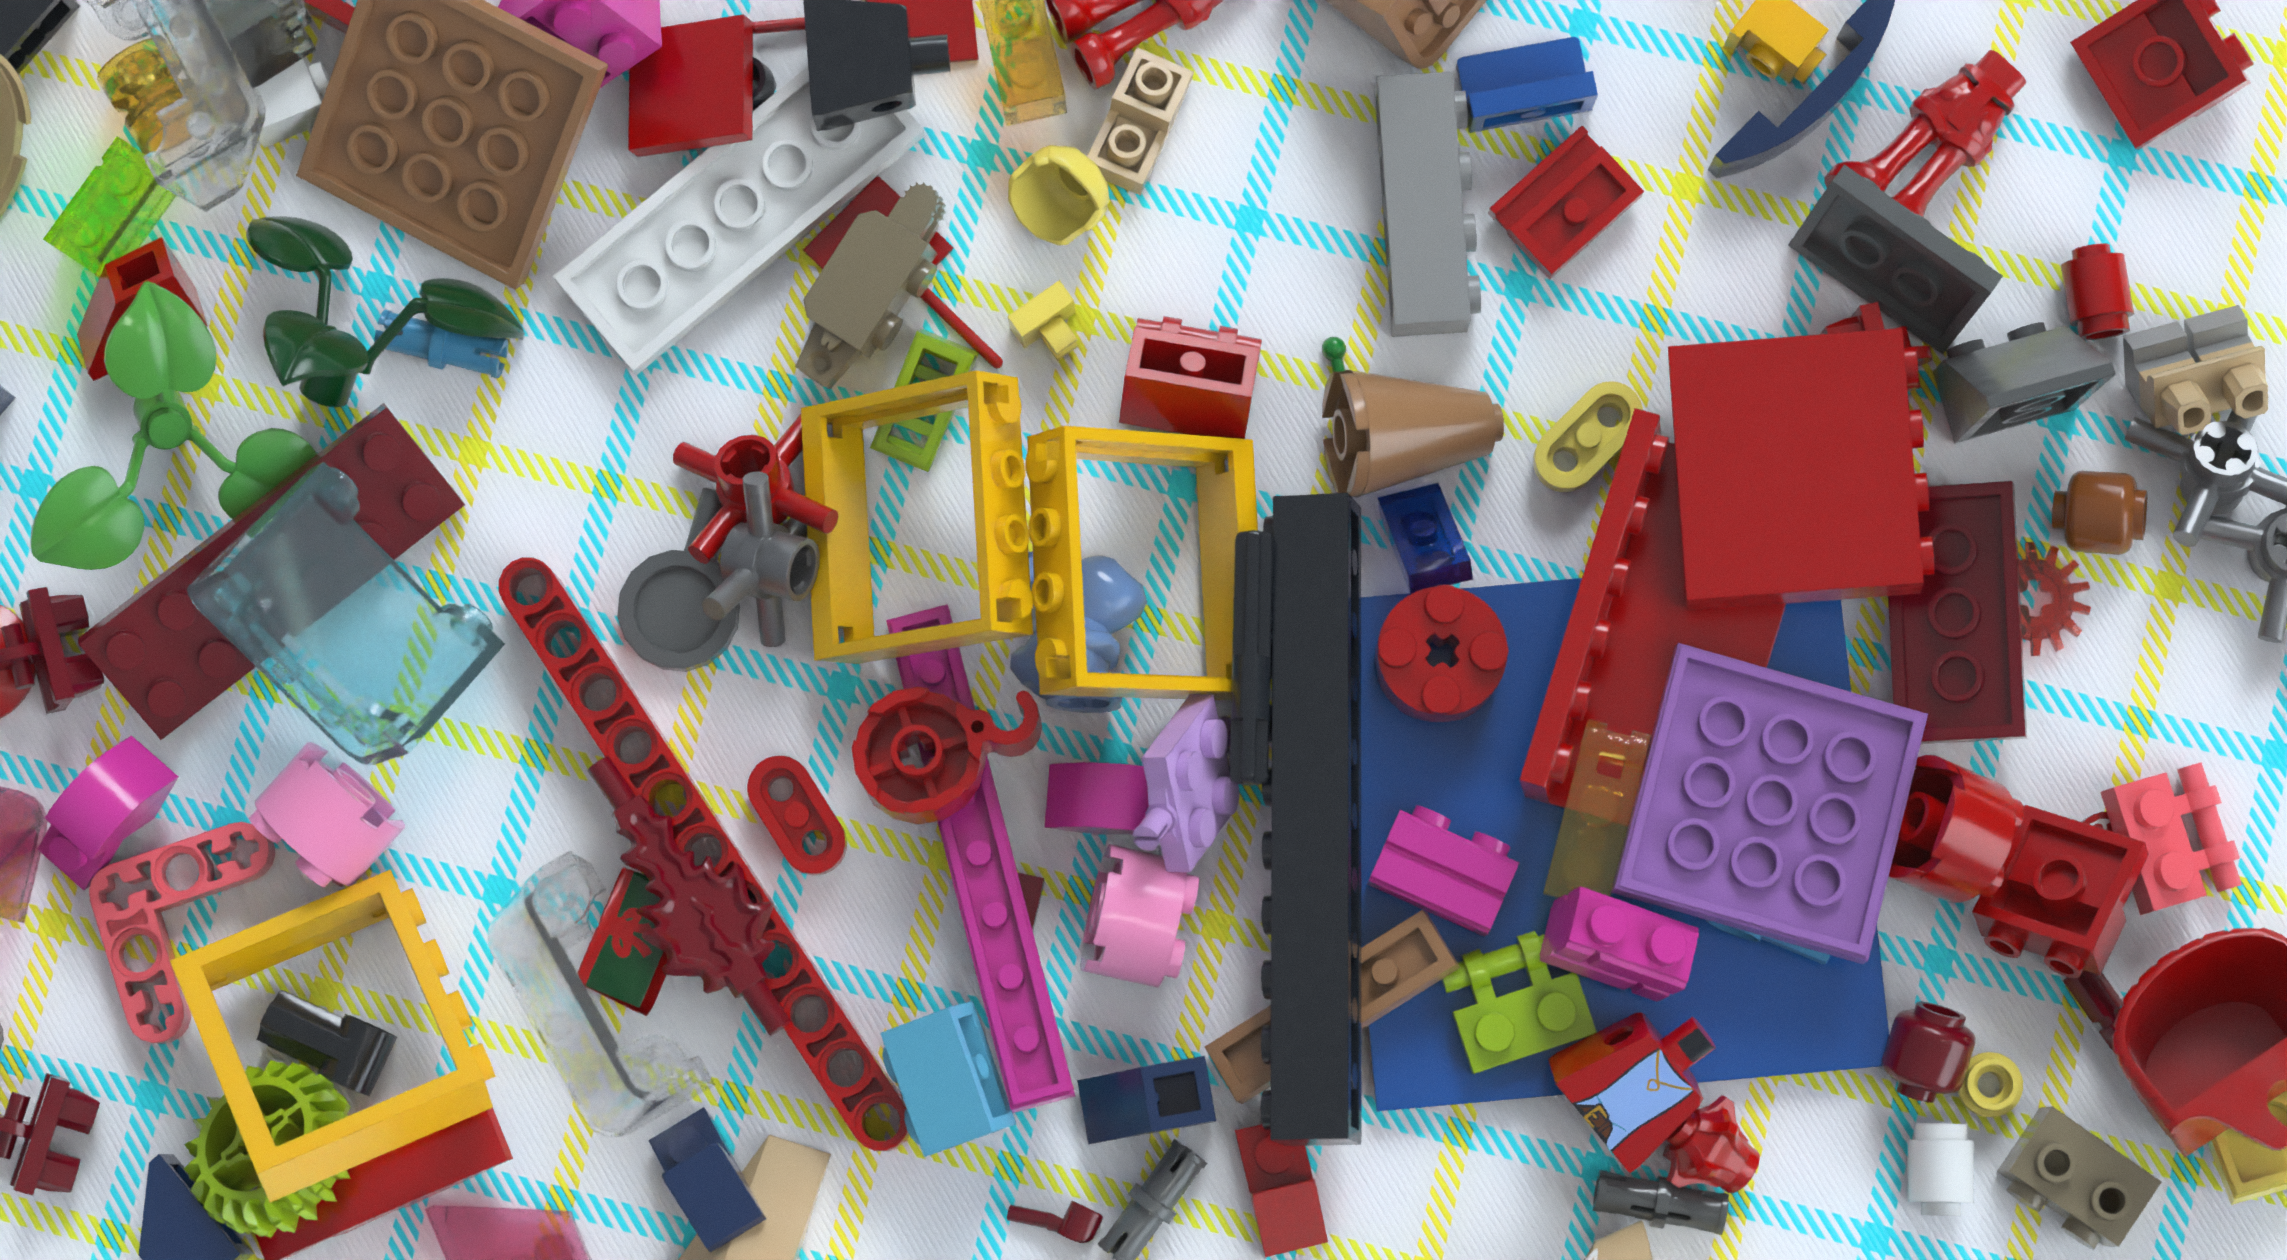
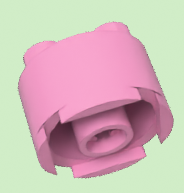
[249,742,405,887]
[1080,844,1199,988]

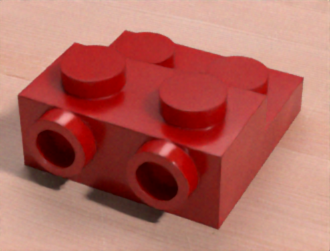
[2070,0,2254,150]
[1972,805,2149,978]

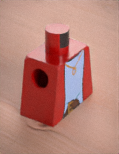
[1548,1012,1716,1173]

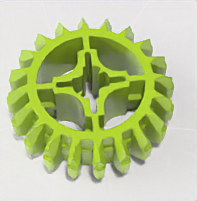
[184,1060,351,1238]

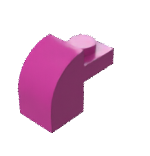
[37,735,179,890]
[1044,762,1149,835]

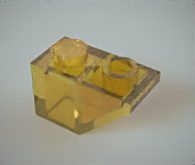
[979,0,1067,126]

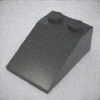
[1933,322,2116,443]

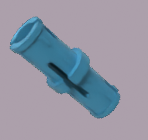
[374,309,509,379]

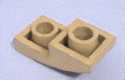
[1087,47,1194,196]

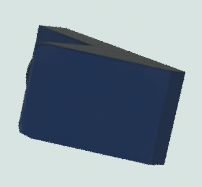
[648,1107,766,1253]

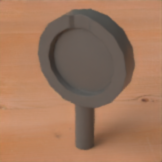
[617,488,740,672]

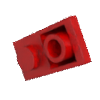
[77,237,208,381]

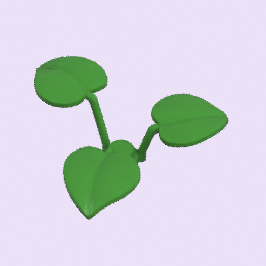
[30,281,317,570]

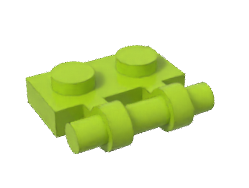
[1441,931,1597,1074]

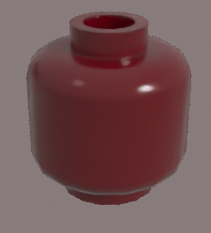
[1882,1001,1976,1103]

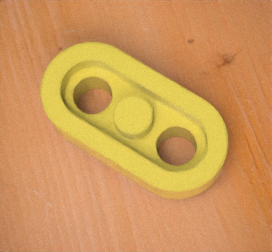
[1533,381,1643,493]

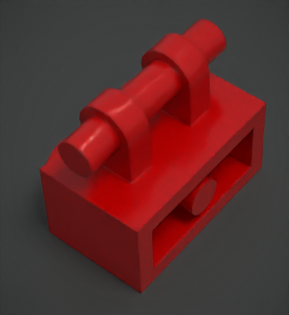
[1119,316,1262,439]

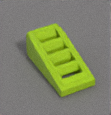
[870,329,979,472]

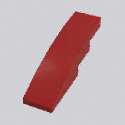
[254,1108,513,1260]

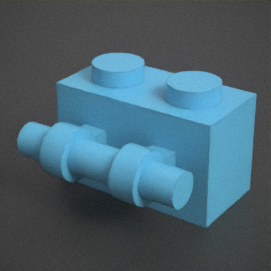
[880,1001,1016,1157]

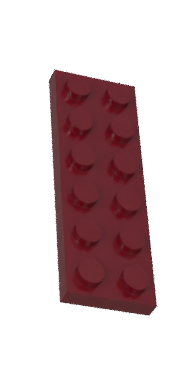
[78,403,465,740]

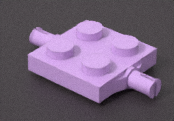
[1133,694,1239,872]

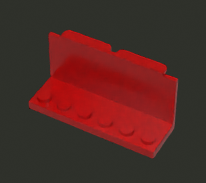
[1520,408,1787,828]

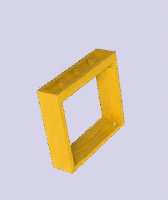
[801,370,1033,664]
[1025,425,1258,701]
[170,869,496,1203]

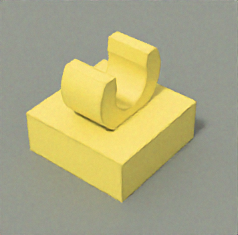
[1007,280,1078,361]

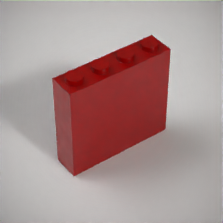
[1668,328,1935,611]

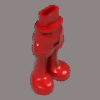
[1044,0,1224,90]
[1824,50,2026,217]

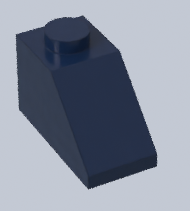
[139,1154,254,1260]

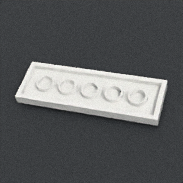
[553,66,925,376]

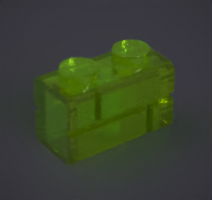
[43,136,183,280]

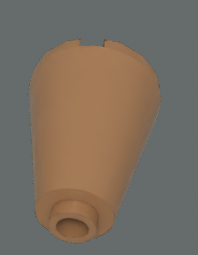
[1322,370,1504,497]

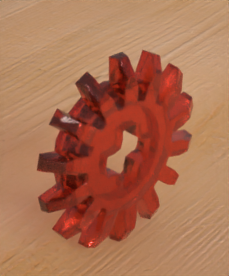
[2018,542,2091,656]

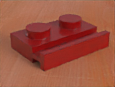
[1488,125,1644,280]

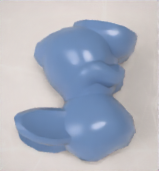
[1010,551,1147,713]

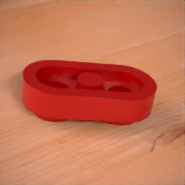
[747,756,847,876]

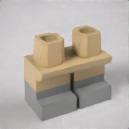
[2123,305,2268,436]

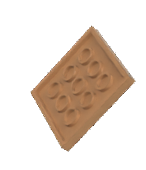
[296,0,609,290]

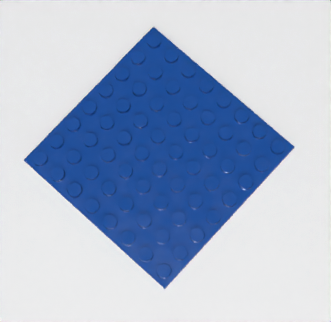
[1361,578,1889,1112]

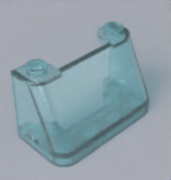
[187,462,505,765]

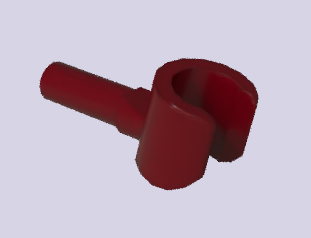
[1007,1200,1103,1244]

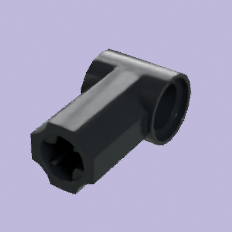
[256,990,397,1097]

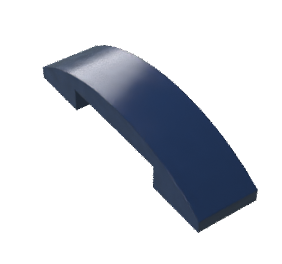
[1708,0,1895,178]

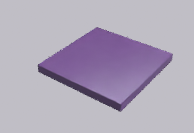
[1611,643,1928,964]

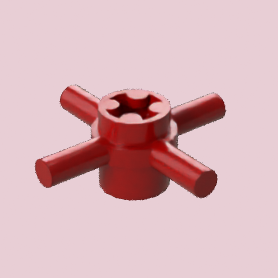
[673,414,839,564]

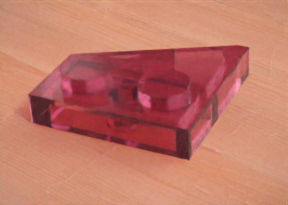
[425,1205,592,1260]

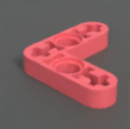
[89,822,275,1044]

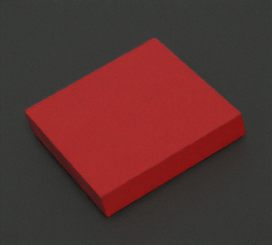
[628,14,753,157]

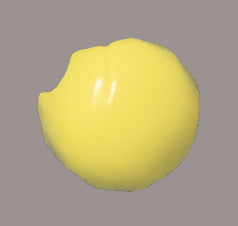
[1008,145,1109,245]

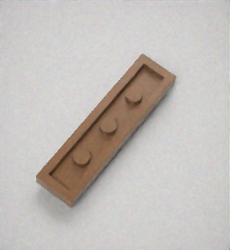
[1205,909,1460,1104]

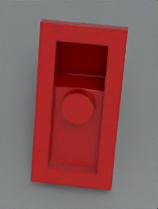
[1235,1124,1328,1257]

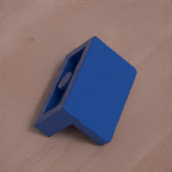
[1456,37,1598,133]

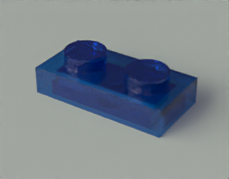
[1377,482,1473,594]

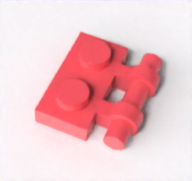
[2100,762,2242,915]

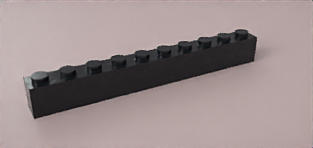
[1260,493,1362,1146]

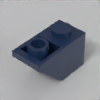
[1077,1056,1216,1145]

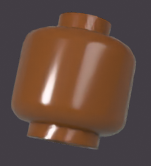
[2052,471,2148,555]

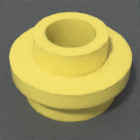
[1957,1052,2023,1117]

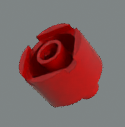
[1375,584,1509,722]
[1888,755,2024,903]

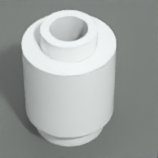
[1908,1123,1974,1216]

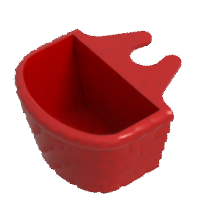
[2112,927,2287,1157]

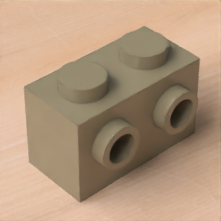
[1997,1106,2162,1250]

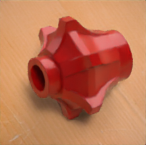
[1662,1095,1760,1193]

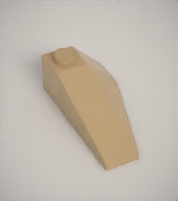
[678,1135,831,1260]

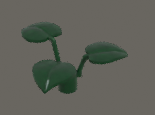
[246,216,525,407]

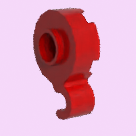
[851,686,1042,825]

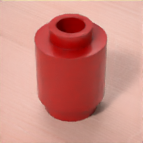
[2061,243,2134,340]

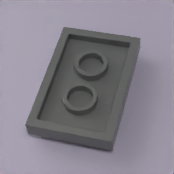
[1788,164,2003,355]

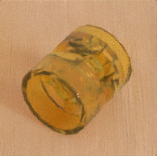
[97,37,214,156]

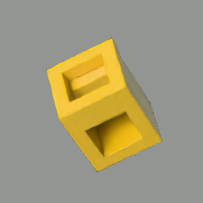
[1723,0,1829,84]

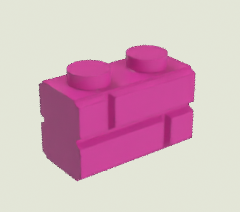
[1367,805,1519,937]
[1540,886,1699,1002]

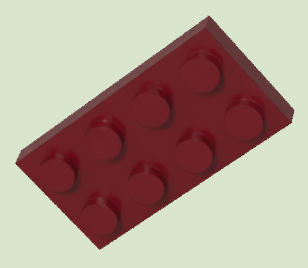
[1888,481,2028,744]

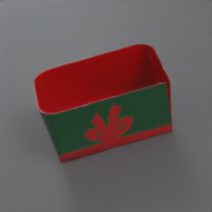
[574,867,667,1016]

